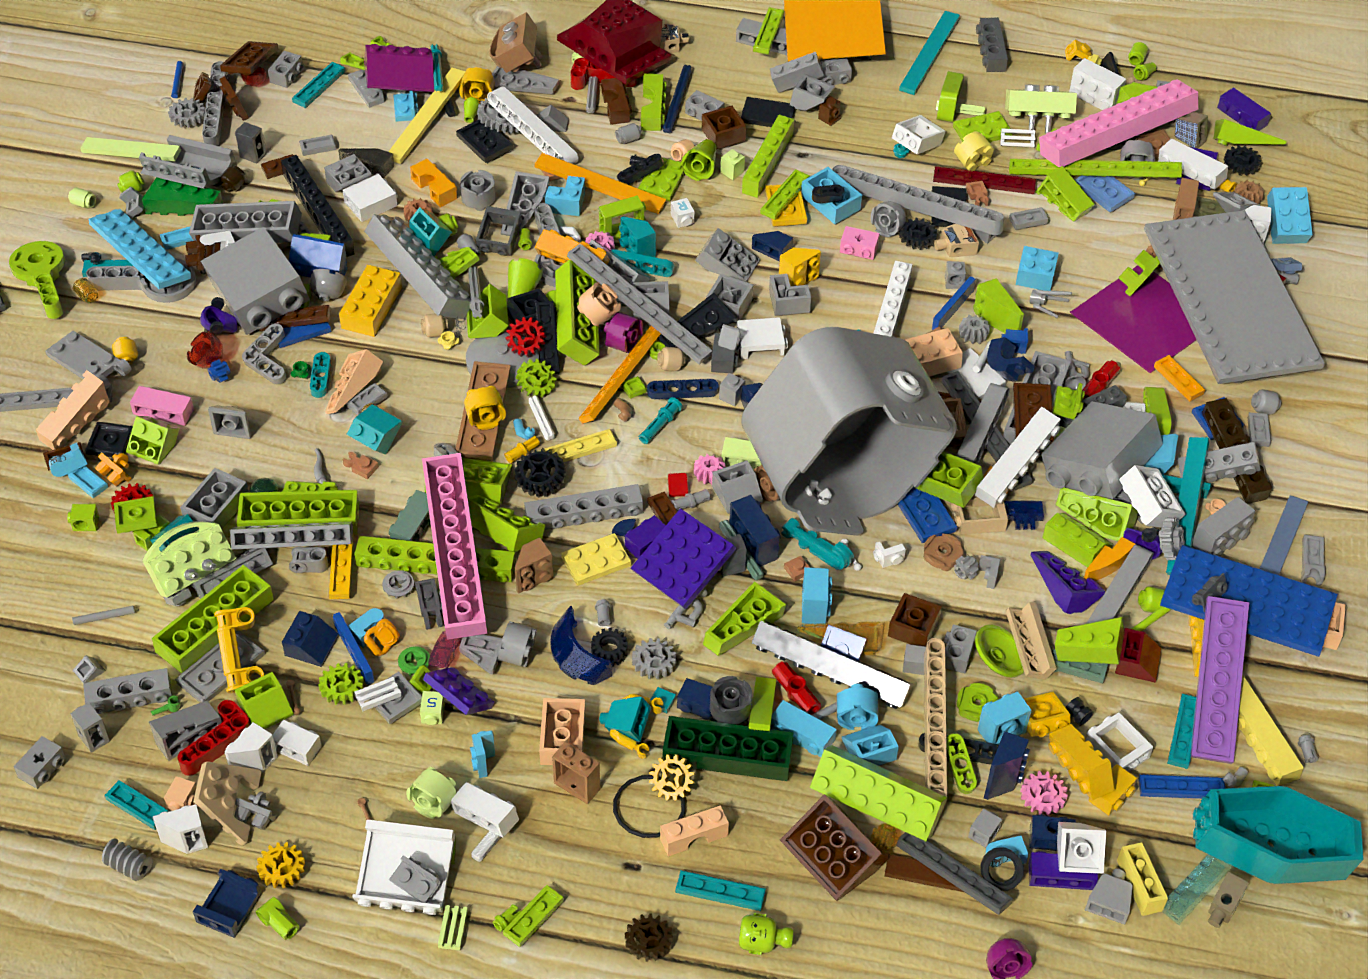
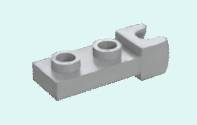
[1301,535,1325,586]

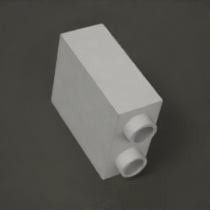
[201,227,310,335]
[1041,401,1163,499]

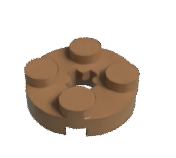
[923,534,963,571]

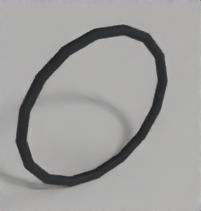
[613,775,685,838]

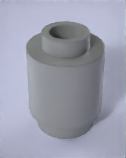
[615,123,641,144]

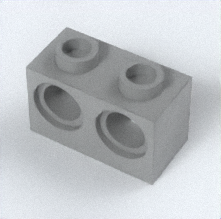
[268,51,304,88]
[685,90,724,121]
[944,625,976,674]

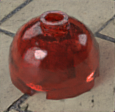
[187,331,223,369]

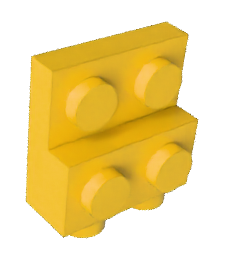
[1024,692,1070,737]

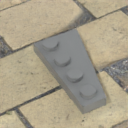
[492,66,559,94]

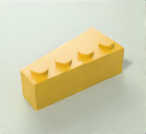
[1048,724,1115,801]

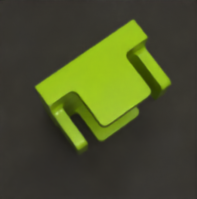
[1119,250,1160,296]

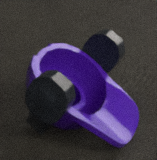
[200,297,237,337]
[1123,527,1162,560]

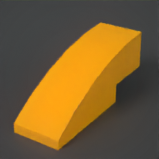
[1084,537,1135,581]

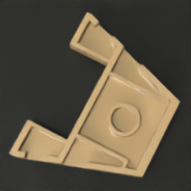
[193,762,262,846]

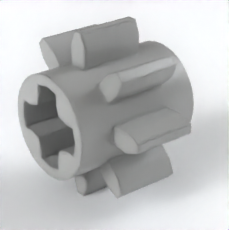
[954,555,979,580]

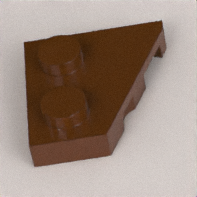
[193,72,211,103]

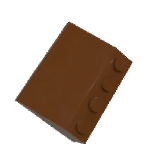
[780,794,889,901]

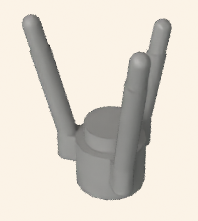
[1030,289,1072,318]

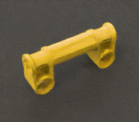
[214,607,264,693]

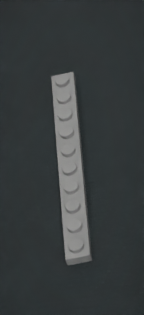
[567,244,712,365]

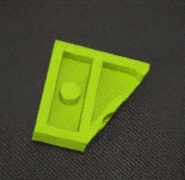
[434,247,480,279]

